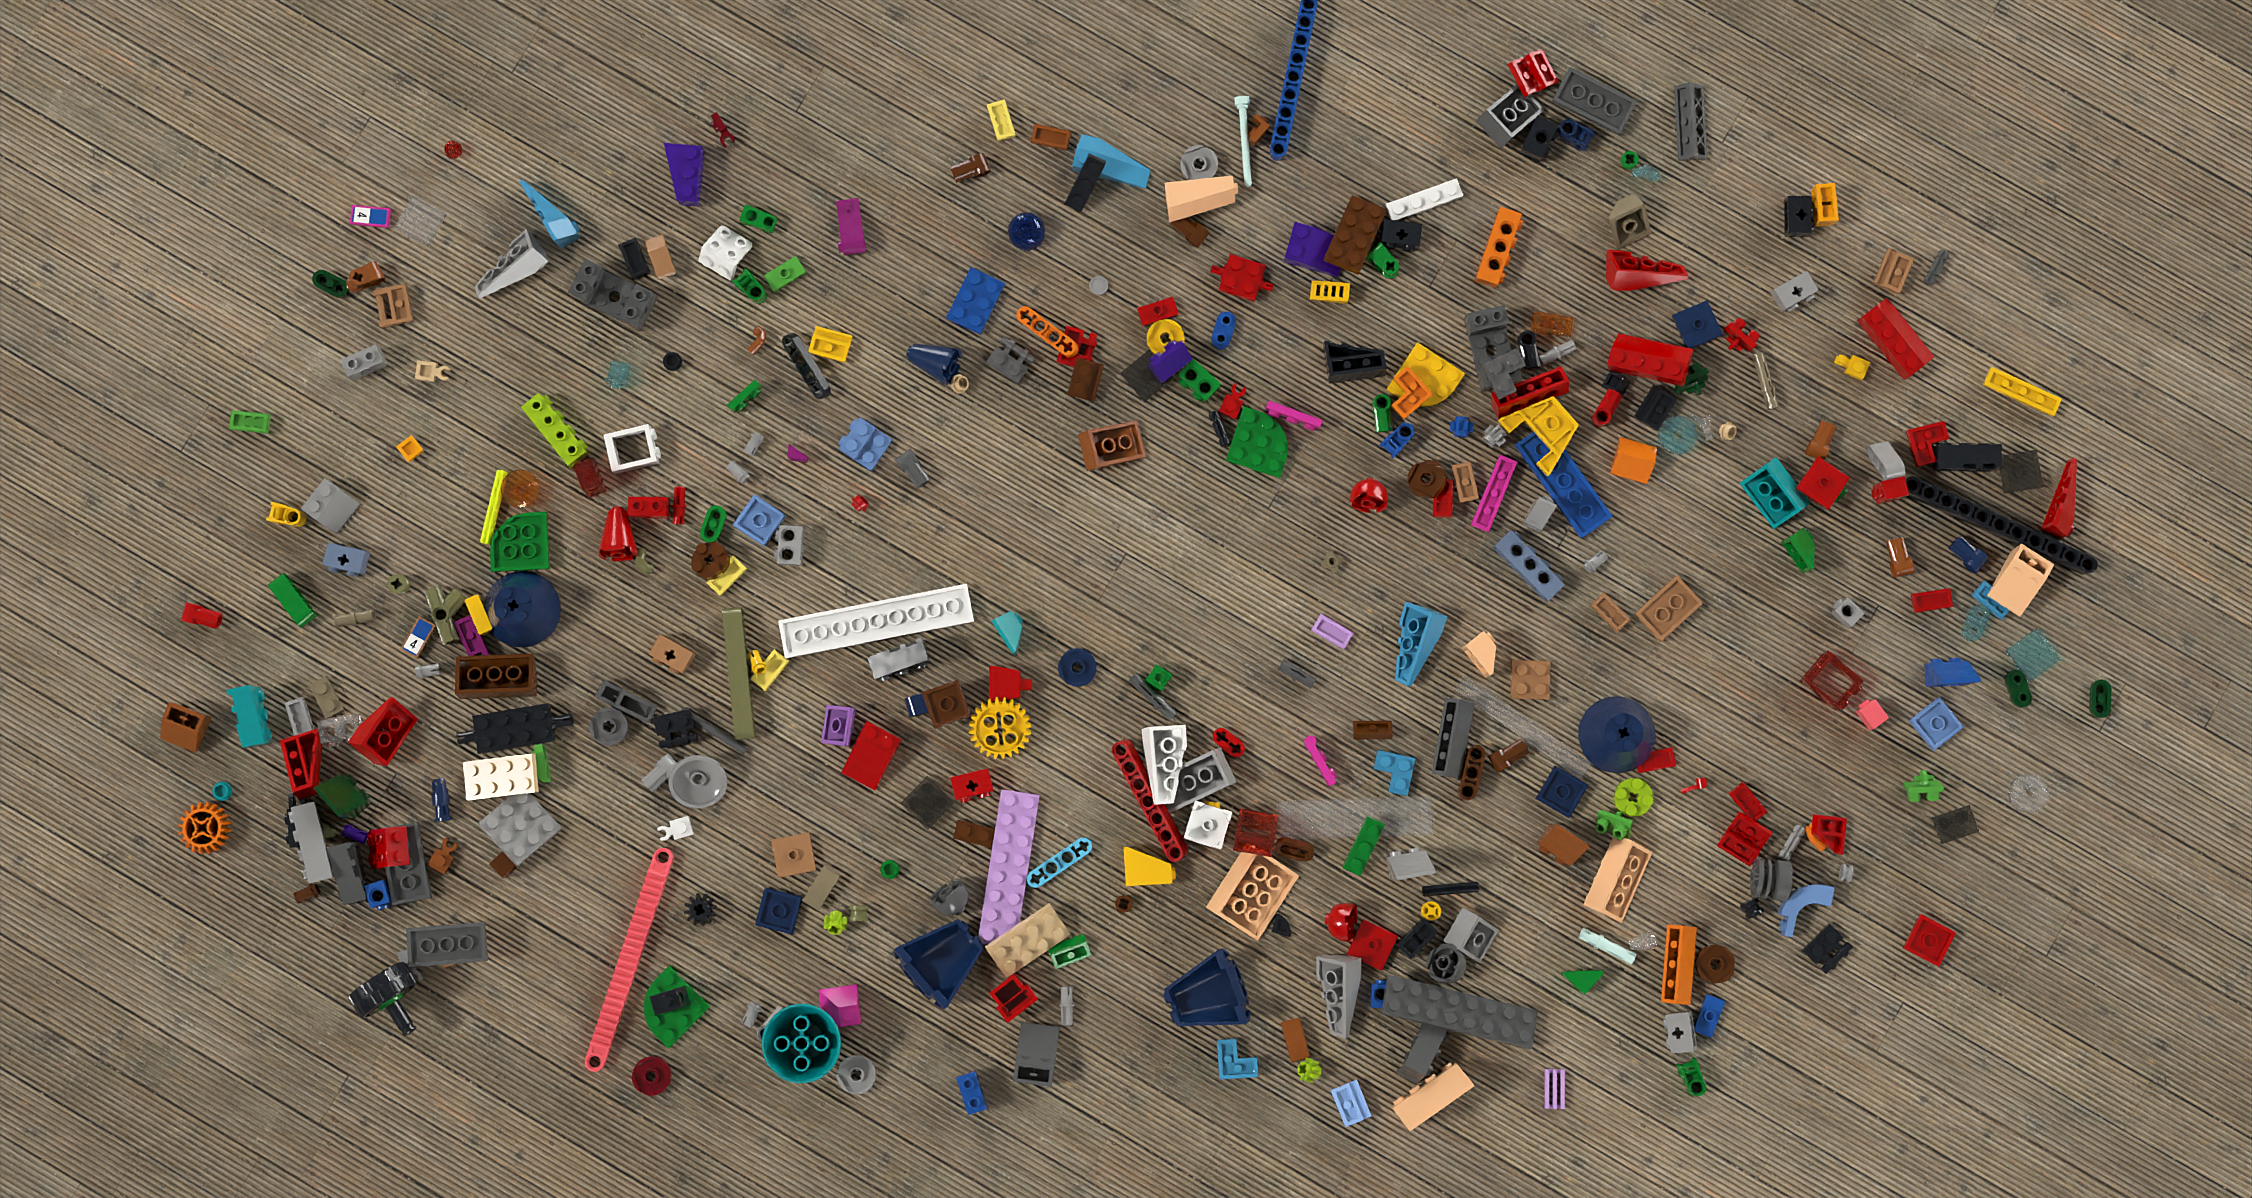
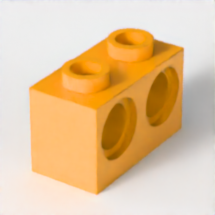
[1811,183,1839,227]

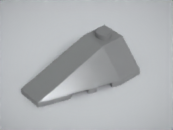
[475,229,548,298]
[1316,955,1361,1038]

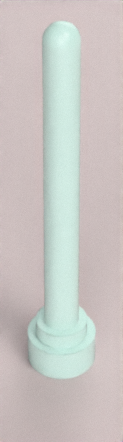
[1234,96,1252,187]

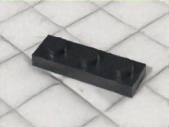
[1064,153,1106,212]

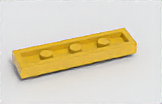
[1982,367,2062,417]

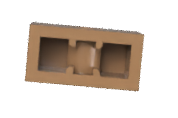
[649,634,696,675]

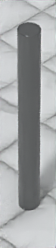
[680,707,748,755]

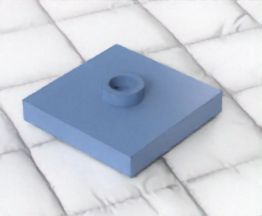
[733,494,786,547]
[1908,697,1964,751]

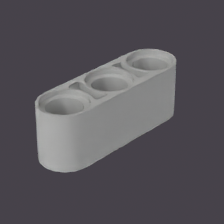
[1867,441,1905,480]

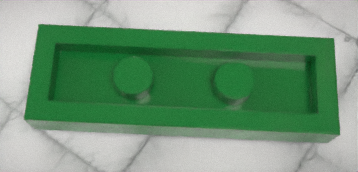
[1342,816,1385,876]

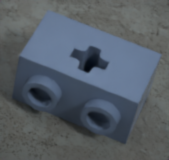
[322,543,370,577]

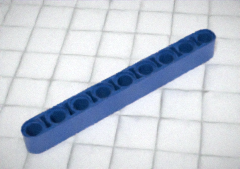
[1270,0,1317,161]

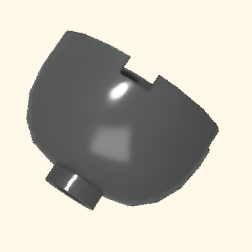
[929,878,969,916]
[1426,944,1467,984]

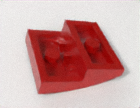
[1507,49,1559,98]
[1717,811,1772,867]

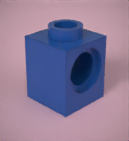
[364,880,392,911]
[1370,980,1386,1008]

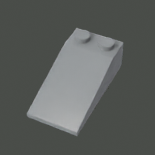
[1165,747,1236,813]
[1386,847,1436,880]

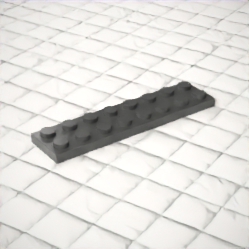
[1381,975,1538,1050]

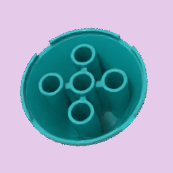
[762,1004,841,1083]

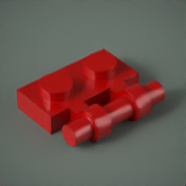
[1056,326,1097,368]

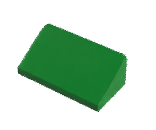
[1049,934,1092,969]

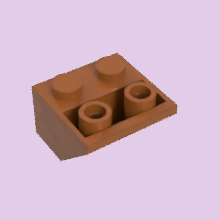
[160,702,212,753]

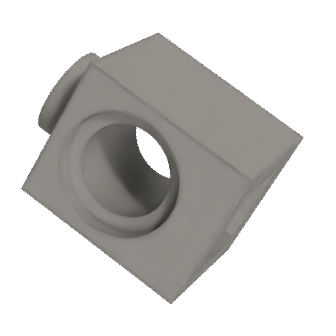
[1830,597,1865,628]

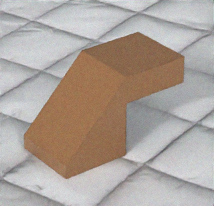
[645,234,676,280]

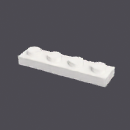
[1385,178,1463,221]

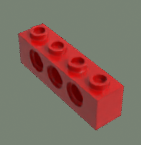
[1491,366,1569,420]

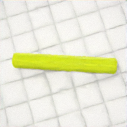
[480,470,508,545]

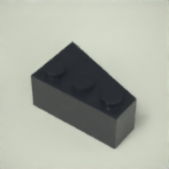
[1933,443,2002,472]

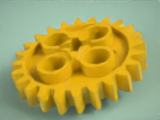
[969,697,1031,759]

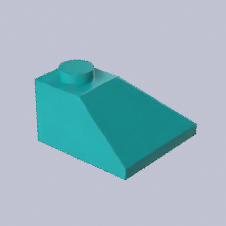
[992,610,1023,656]

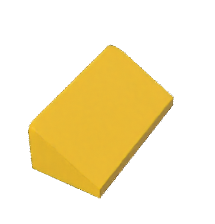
[465,595,492,636]

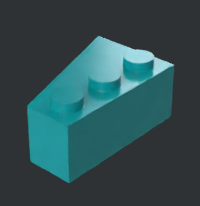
[226,685,272,748]

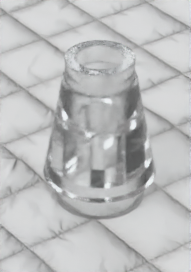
[1628,931,1658,951]

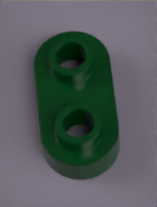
[312,270,350,298]
[2005,670,2032,708]
[2089,679,2112,718]

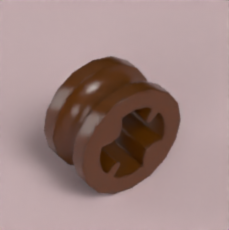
[1115,895,1132,913]

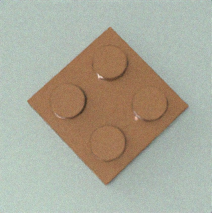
[1510,660,1550,700]

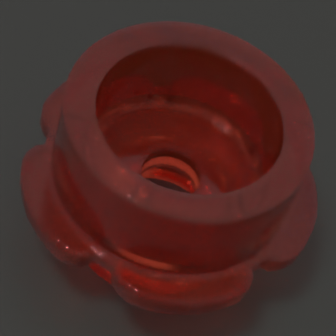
[444,140,462,159]

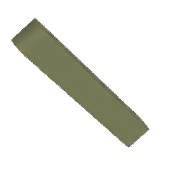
[722,607,756,740]

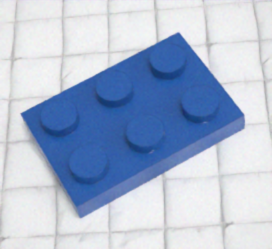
[946,267,1005,335]

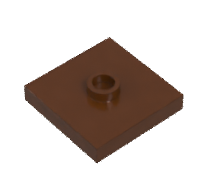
[921,679,971,729]

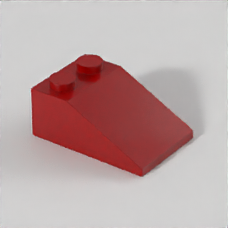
[348,697,418,766]
[841,721,902,791]

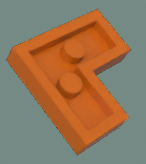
[1391,366,1433,420]

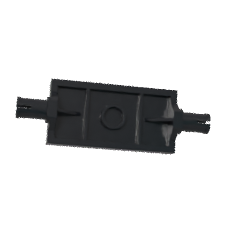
[456,703,574,754]

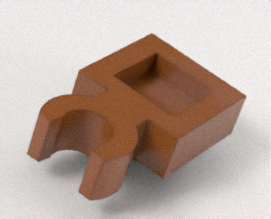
[427,838,459,874]

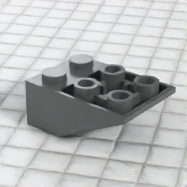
[1013,1022,1060,1087]

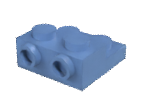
[838,418,893,472]

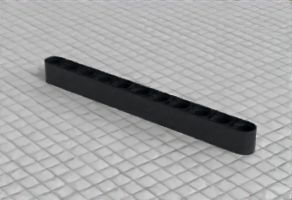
[1905,476,2098,575]

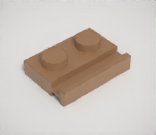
[1873,248,1914,294]

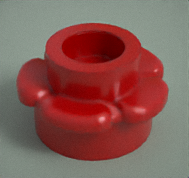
[852,494,869,512]

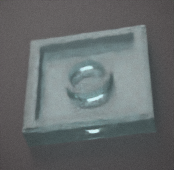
[2005,628,2061,682]

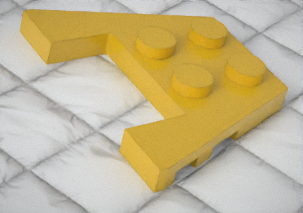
[1498,396,1579,477]

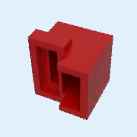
[989,973,1039,1023]

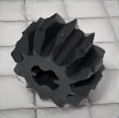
[684,893,717,926]

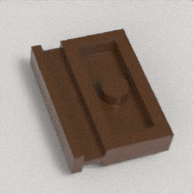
[1067,357,1104,402]

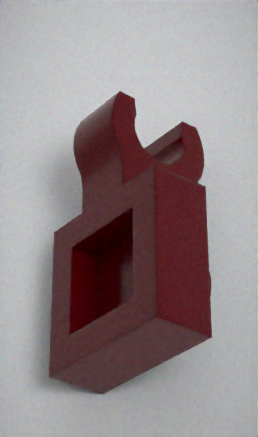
[710,112,735,148]

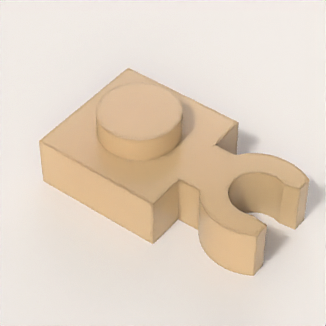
[415,360,451,382]

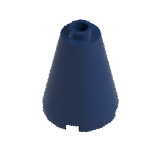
[906,344,962,385]

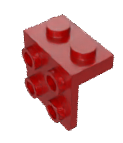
[367,826,410,869]

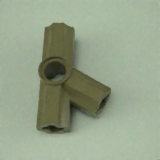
[424,586,467,646]

